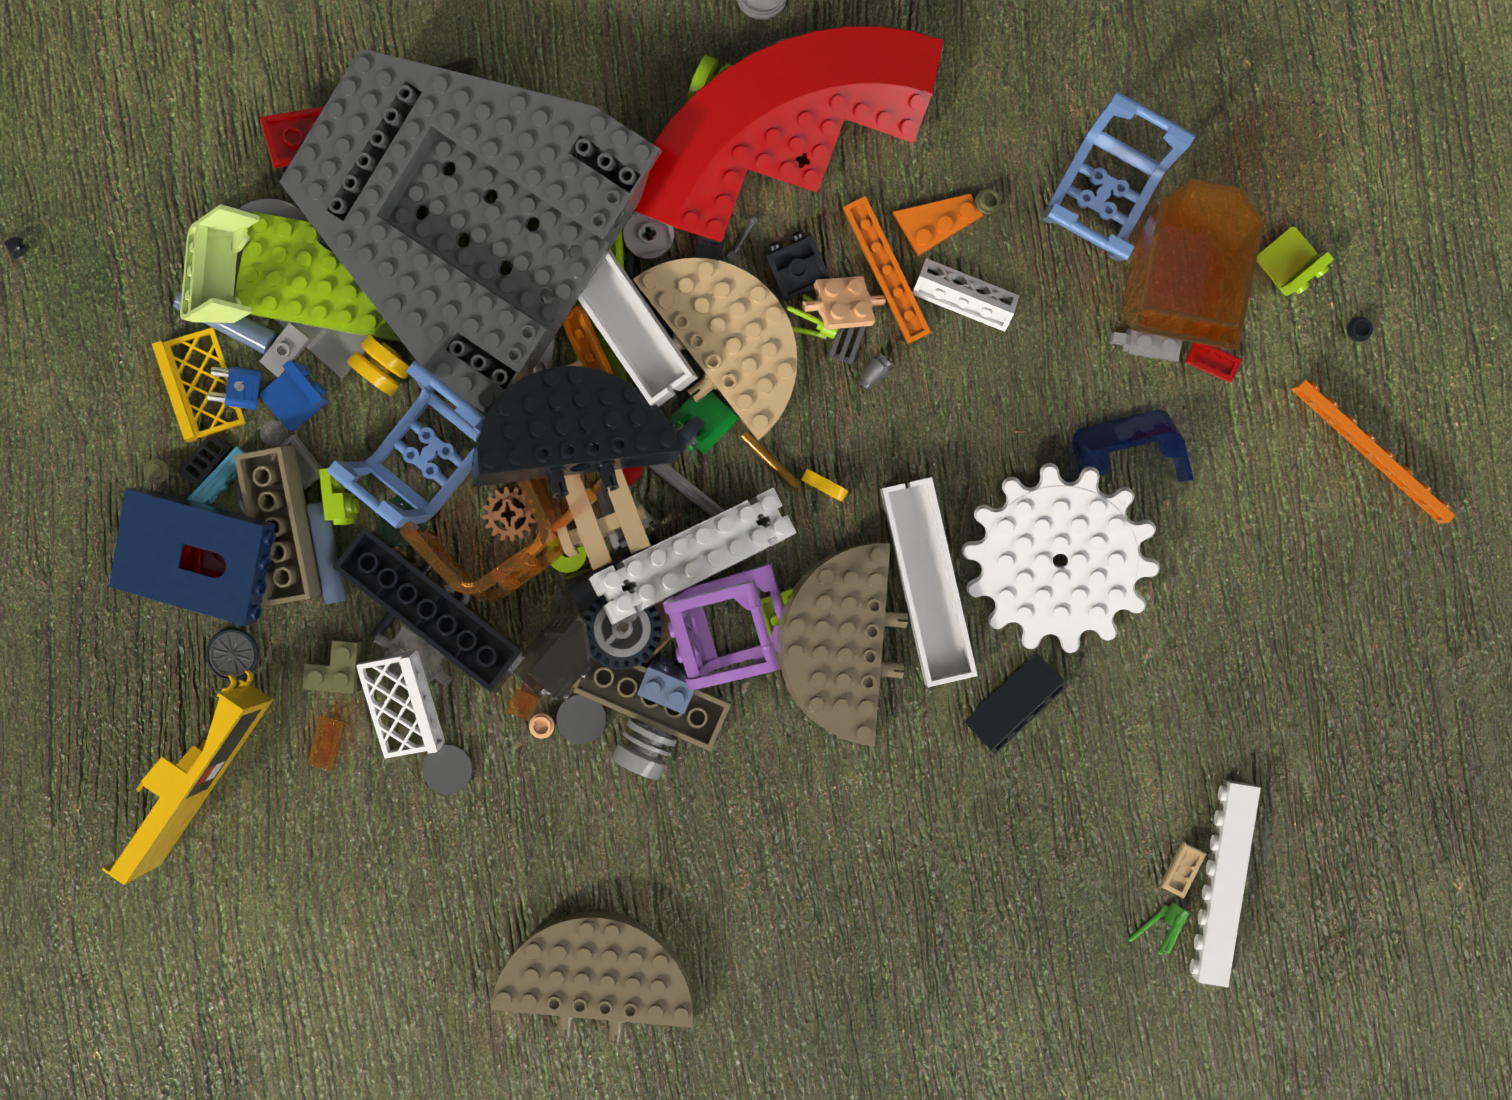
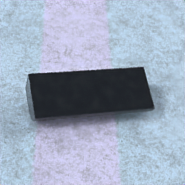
[565,533,660,613]
[964,653,1068,755]

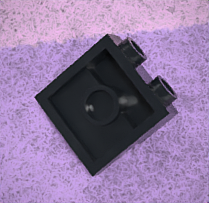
[763,230,830,302]

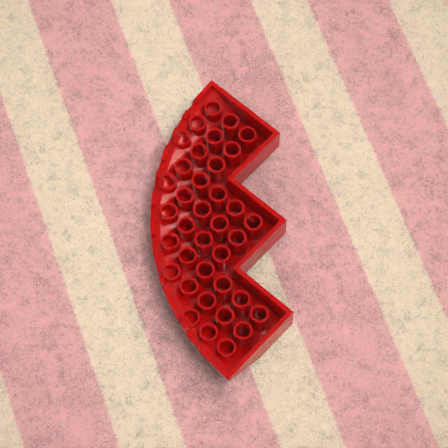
[634,26,944,242]

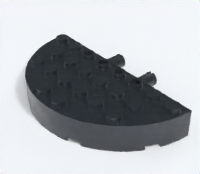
[472,366,682,498]

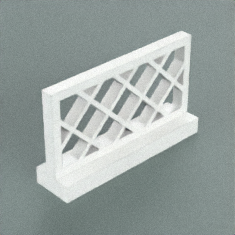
[356,649,446,758]

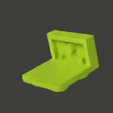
[1256,227,1334,296]

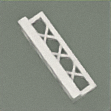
[912,258,1019,332]

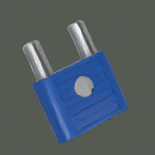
[207,366,261,410]

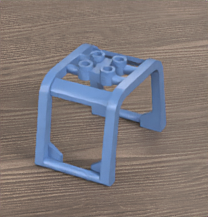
[1041,91,1196,261]
[327,361,485,528]

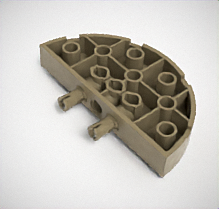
[777,543,908,746]
[490,911,694,1045]

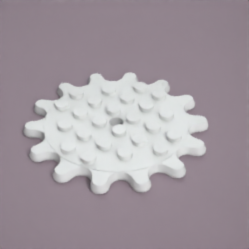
[962,463,1160,653]

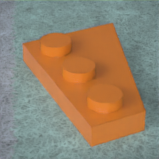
[892,194,983,256]

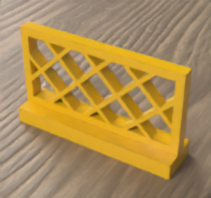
[152,328,246,443]

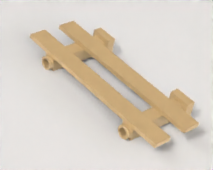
[556,361,651,570]

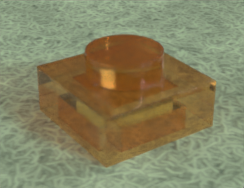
[506,688,540,721]

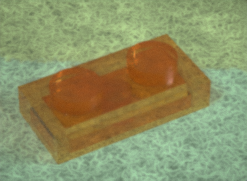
[307,715,346,771]

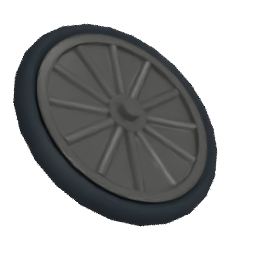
[206,628,259,681]

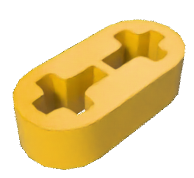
[801,469,849,502]

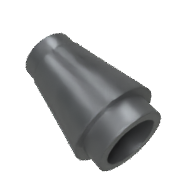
[858,353,894,390]

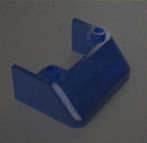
[1071,410,1194,482]

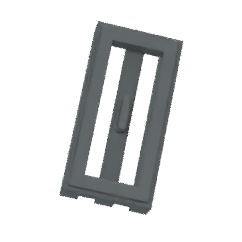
[829,326,866,364]

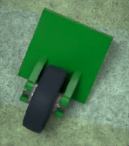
[669,390,739,455]

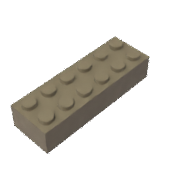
[234,445,323,606]
[570,651,731,751]

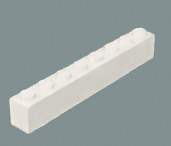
[1190,779,1261,987]

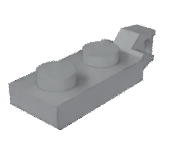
[1110,328,1183,362]

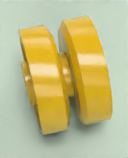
[347,334,411,397]

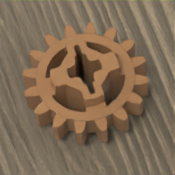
[482,487,538,542]

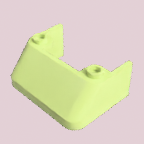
[180,204,260,323]

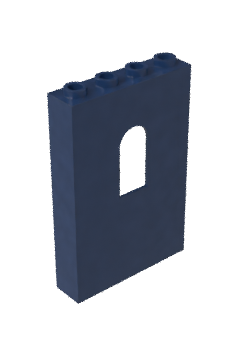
[109,487,276,626]

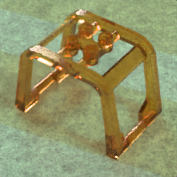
[400,479,564,602]

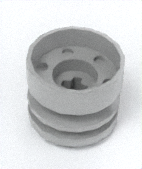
[611,718,677,780]

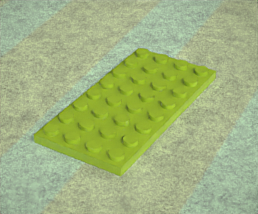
[234,211,403,343]

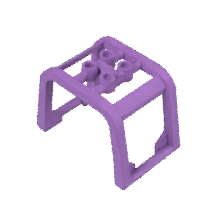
[663,563,784,690]

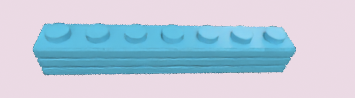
[187,447,246,505]

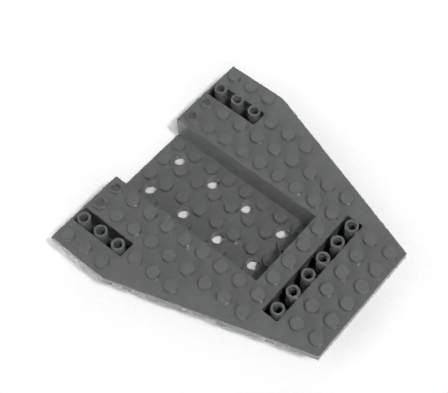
[279,48,662,414]

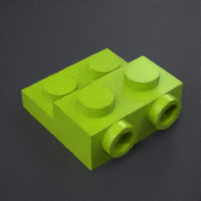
[319,468,360,525]

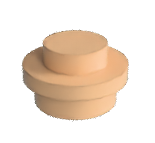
[529,713,555,739]

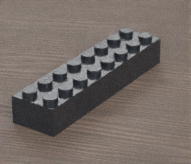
[332,527,528,693]

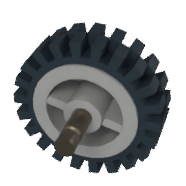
[582,589,662,669]

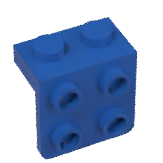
[260,360,330,431]

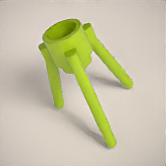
[787,294,838,340]

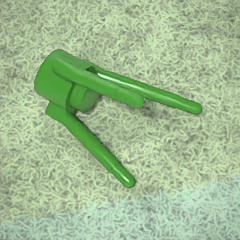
[1129,902,1189,955]

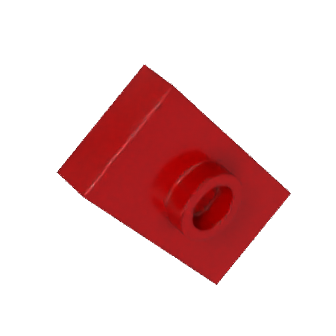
[1184,339,1242,383]

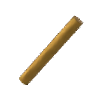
[741,431,801,490]

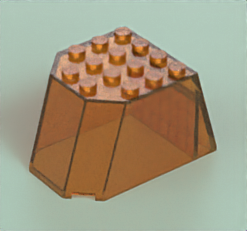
[1120,179,1264,351]

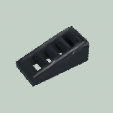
[178,433,233,486]

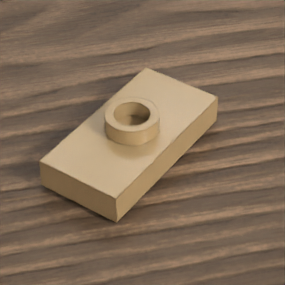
[1160,841,1206,898]

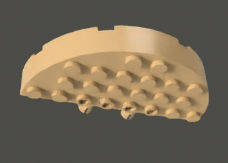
[633,258,797,442]

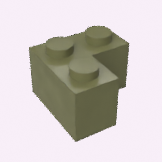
[302,639,364,694]

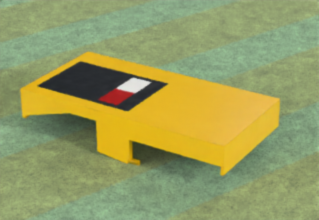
[101,670,273,885]

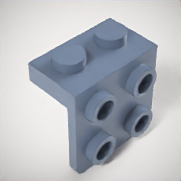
[637,656,695,714]

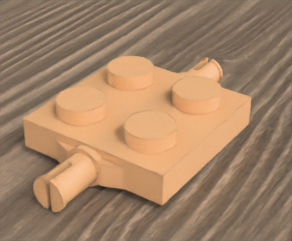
[802,276,886,330]

